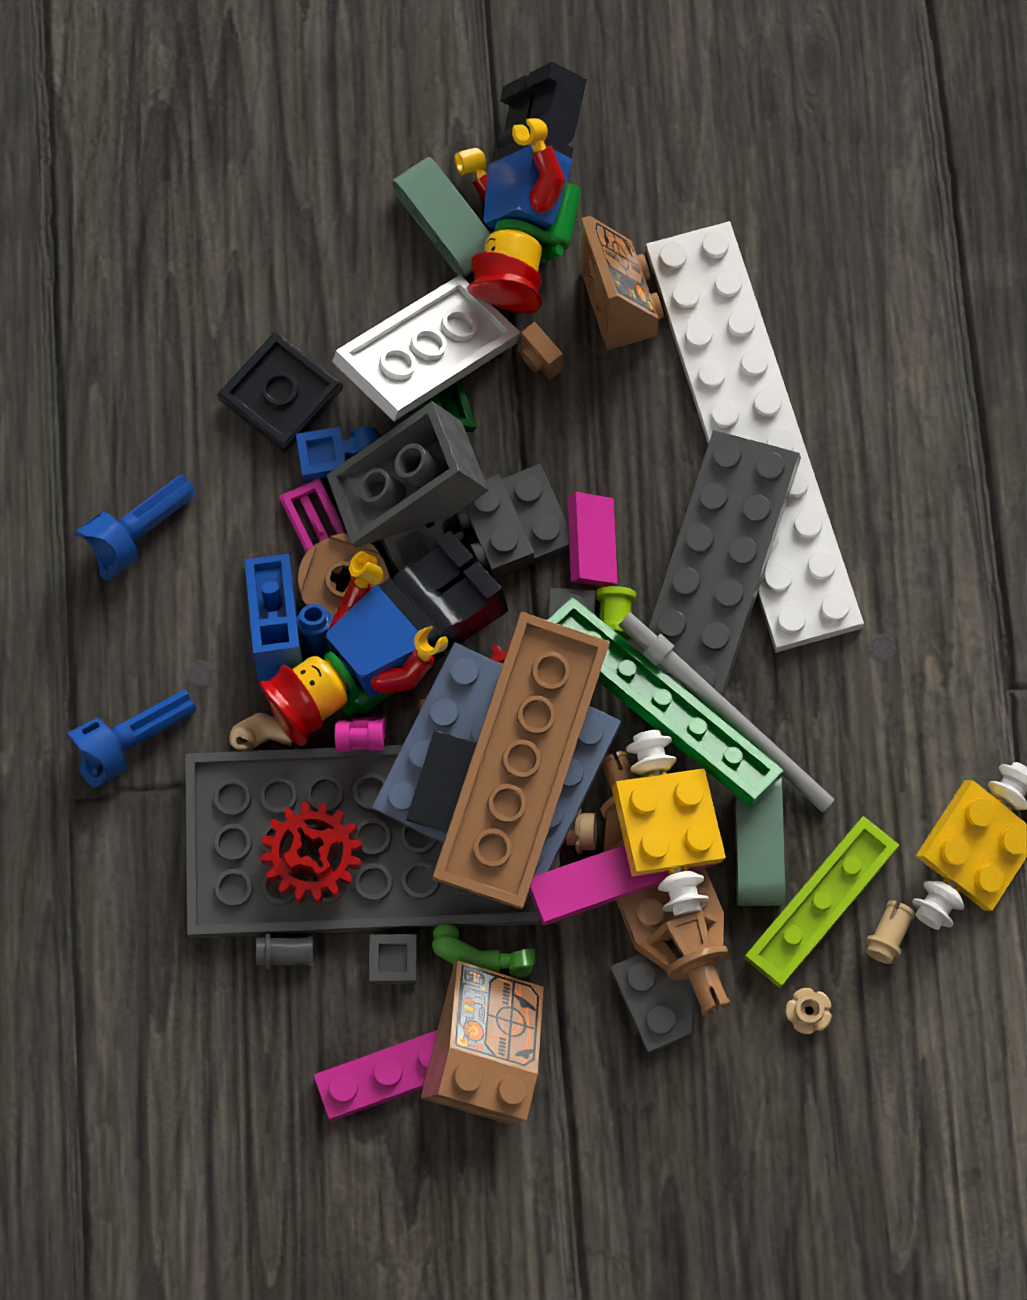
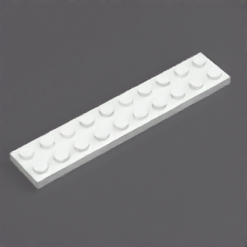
[645,221,864,653]

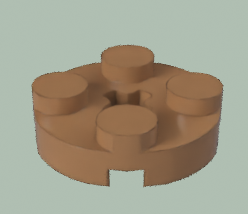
[298,534,389,619]

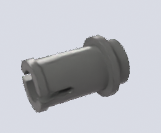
[256,933,313,971]

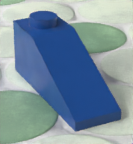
[245,553,303,692]

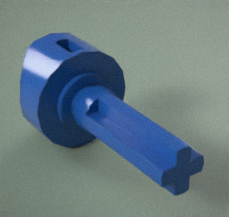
[73,474,196,581]
[66,689,197,788]

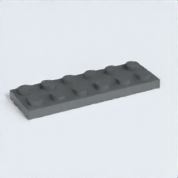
[640,430,801,703]

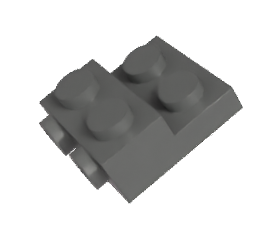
[455,463,570,580]

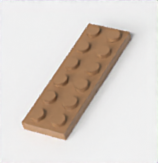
[432,611,610,909]

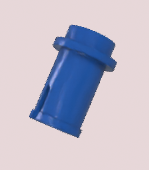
[296,604,333,660]

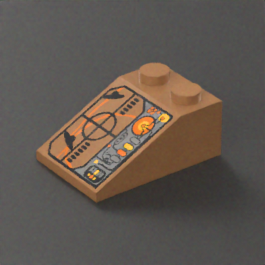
[580,216,664,350]
[421,960,544,1124]

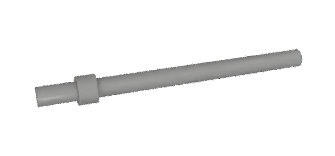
[618,612,834,812]

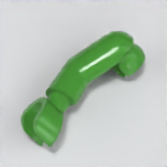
[432,924,535,979]

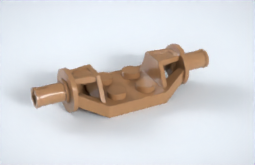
[600,751,731,1016]

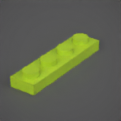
[744,816,899,989]

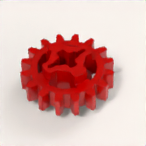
[260,801,363,905]

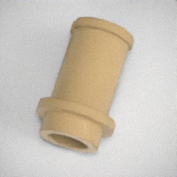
[866,900,915,964]

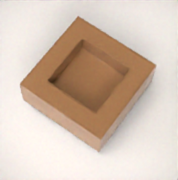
[520,322,563,380]

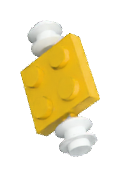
[612,730,726,918]
[912,762,1027,930]

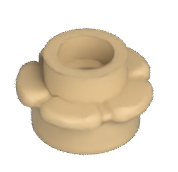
[566,808,597,854]
[785,988,832,1034]

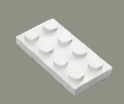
[332,275,521,421]

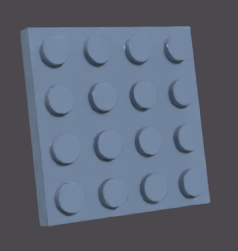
[372,642,622,877]

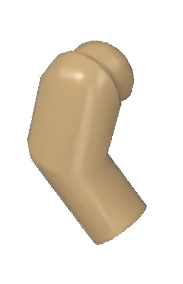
[229,713,294,751]

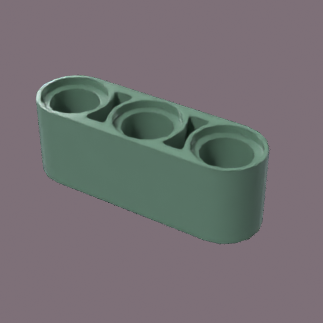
[391,157,490,278]
[733,777,785,906]

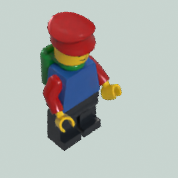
[454,62,587,314]
[259,530,509,746]

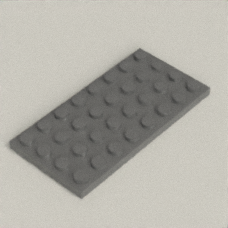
[185,745,562,939]

